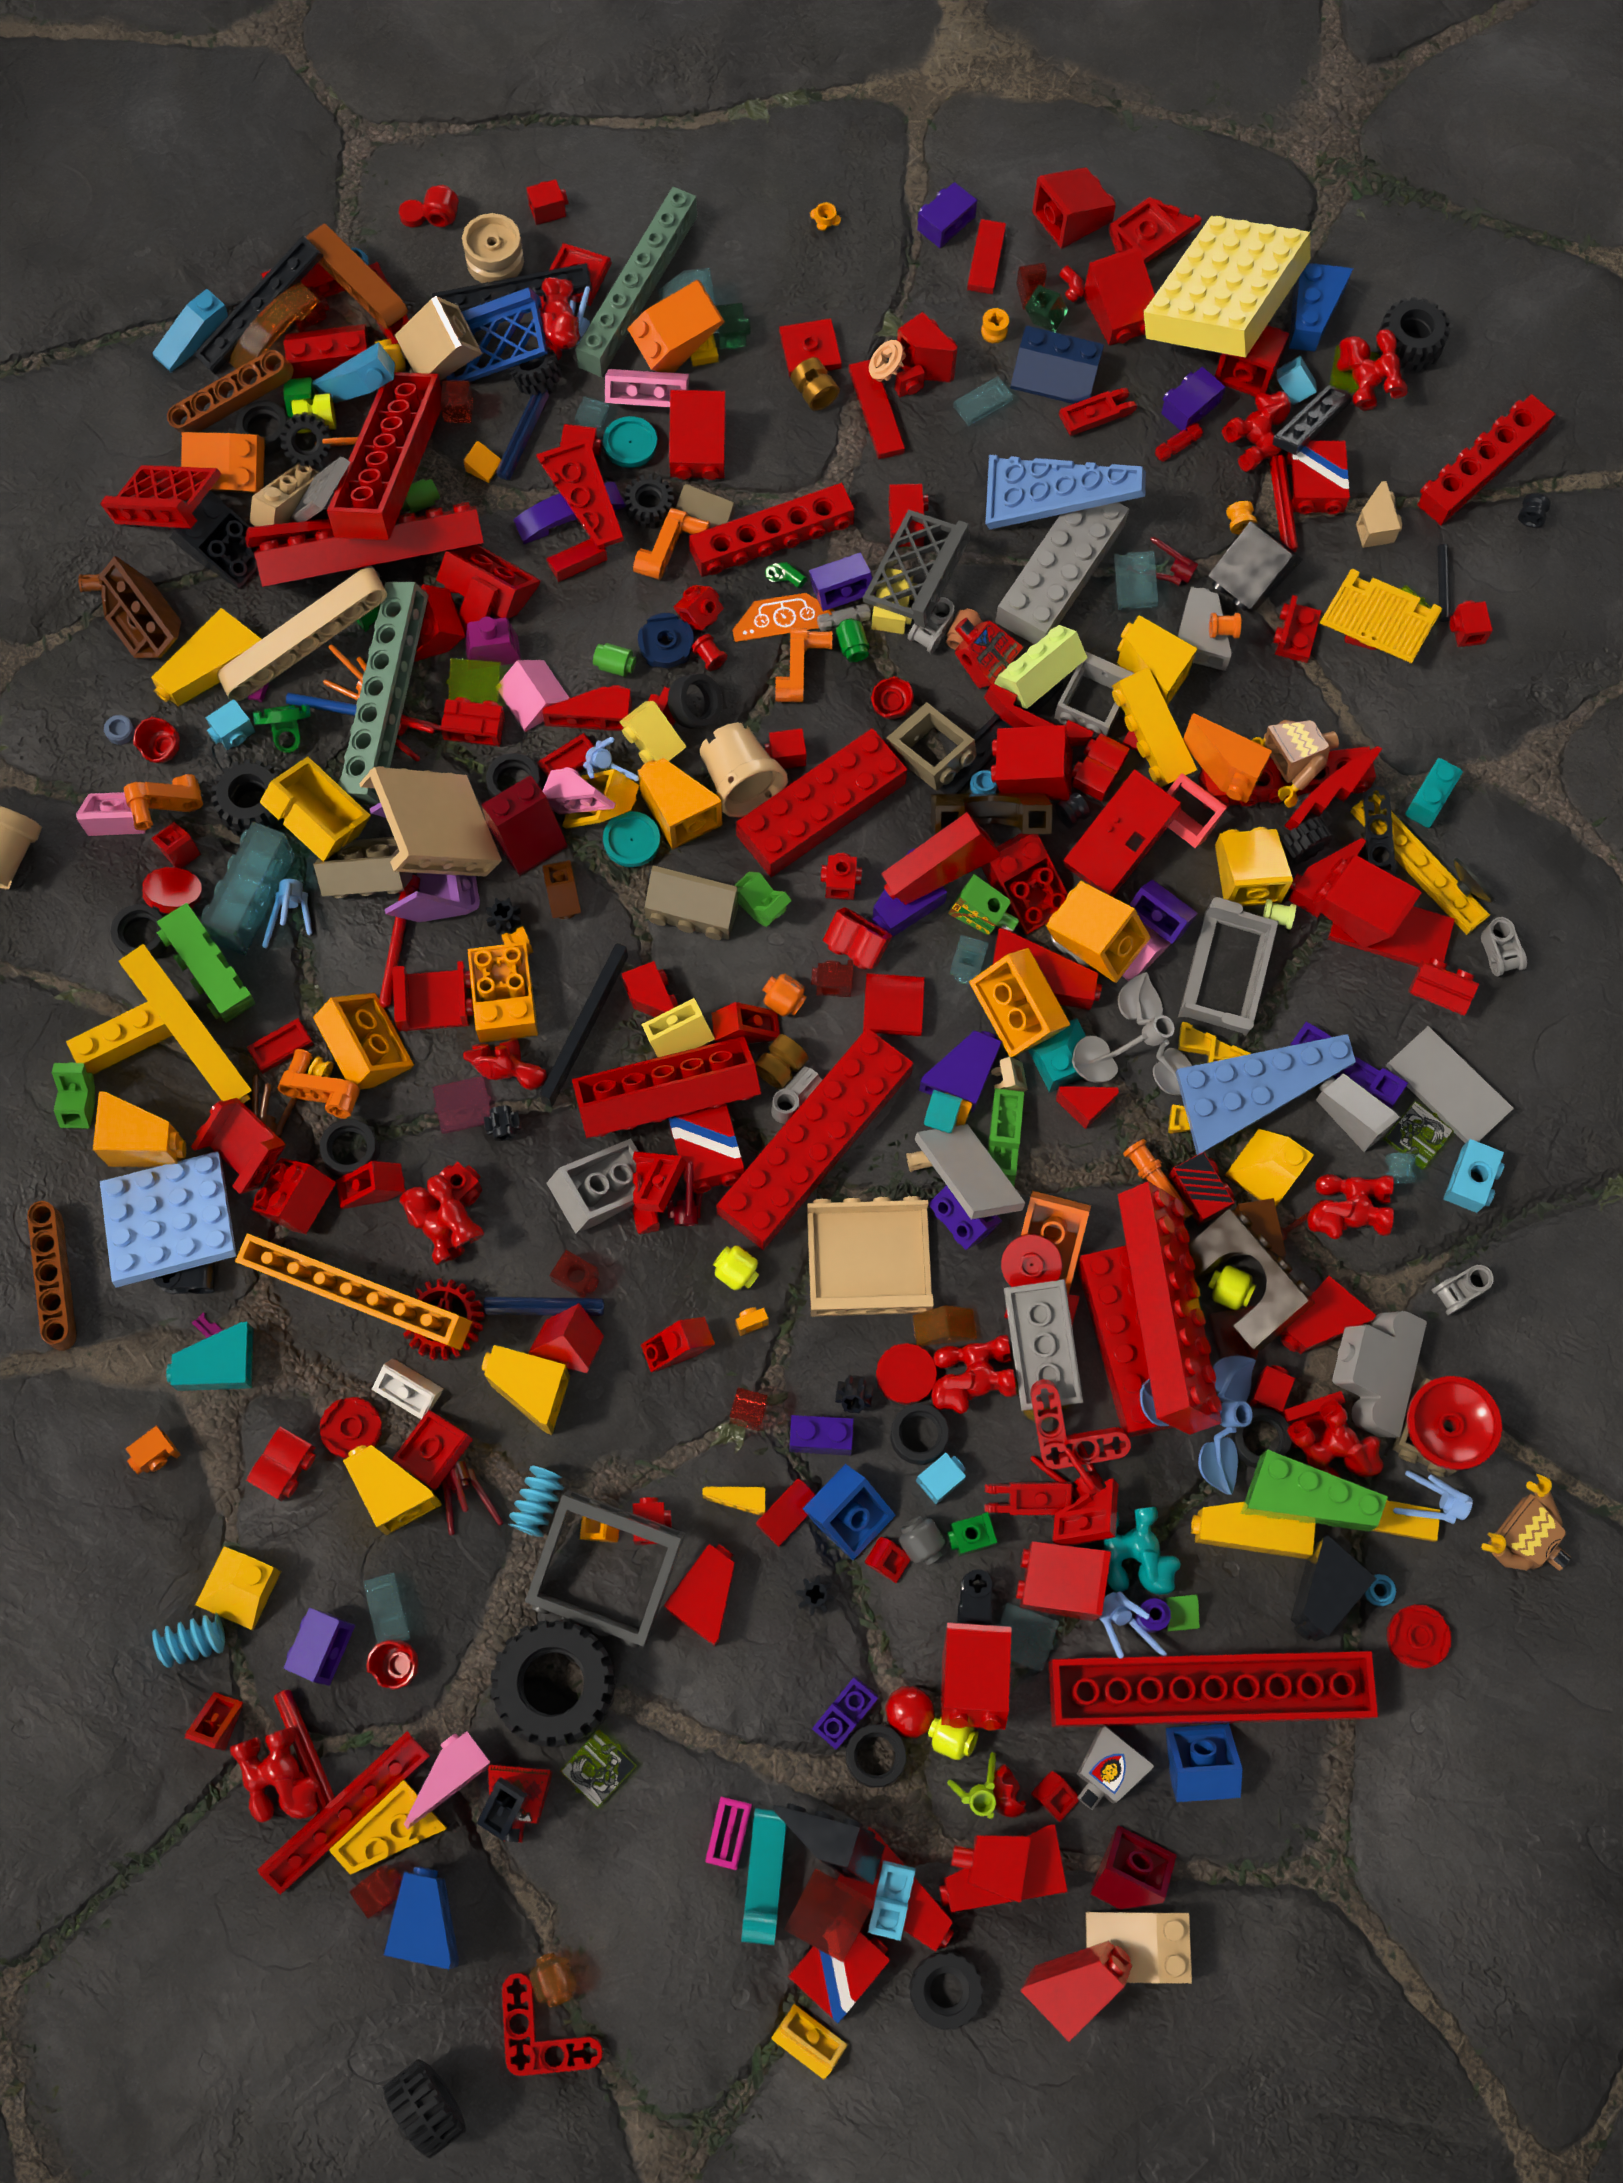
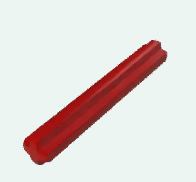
[1269,455,1298,552]
[274,1689,335,1811]

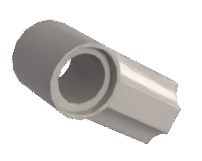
[771,1066,822,1124]

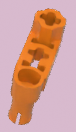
[633,508,710,580]
[775,628,832,702]
[124,774,203,830]
[277,1049,360,1119]

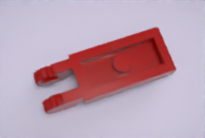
[1059,387,1137,436]
[985,1482,1072,1515]

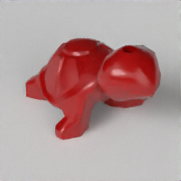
[463,1038,548,1090]

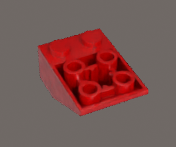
[981,832,1068,935]

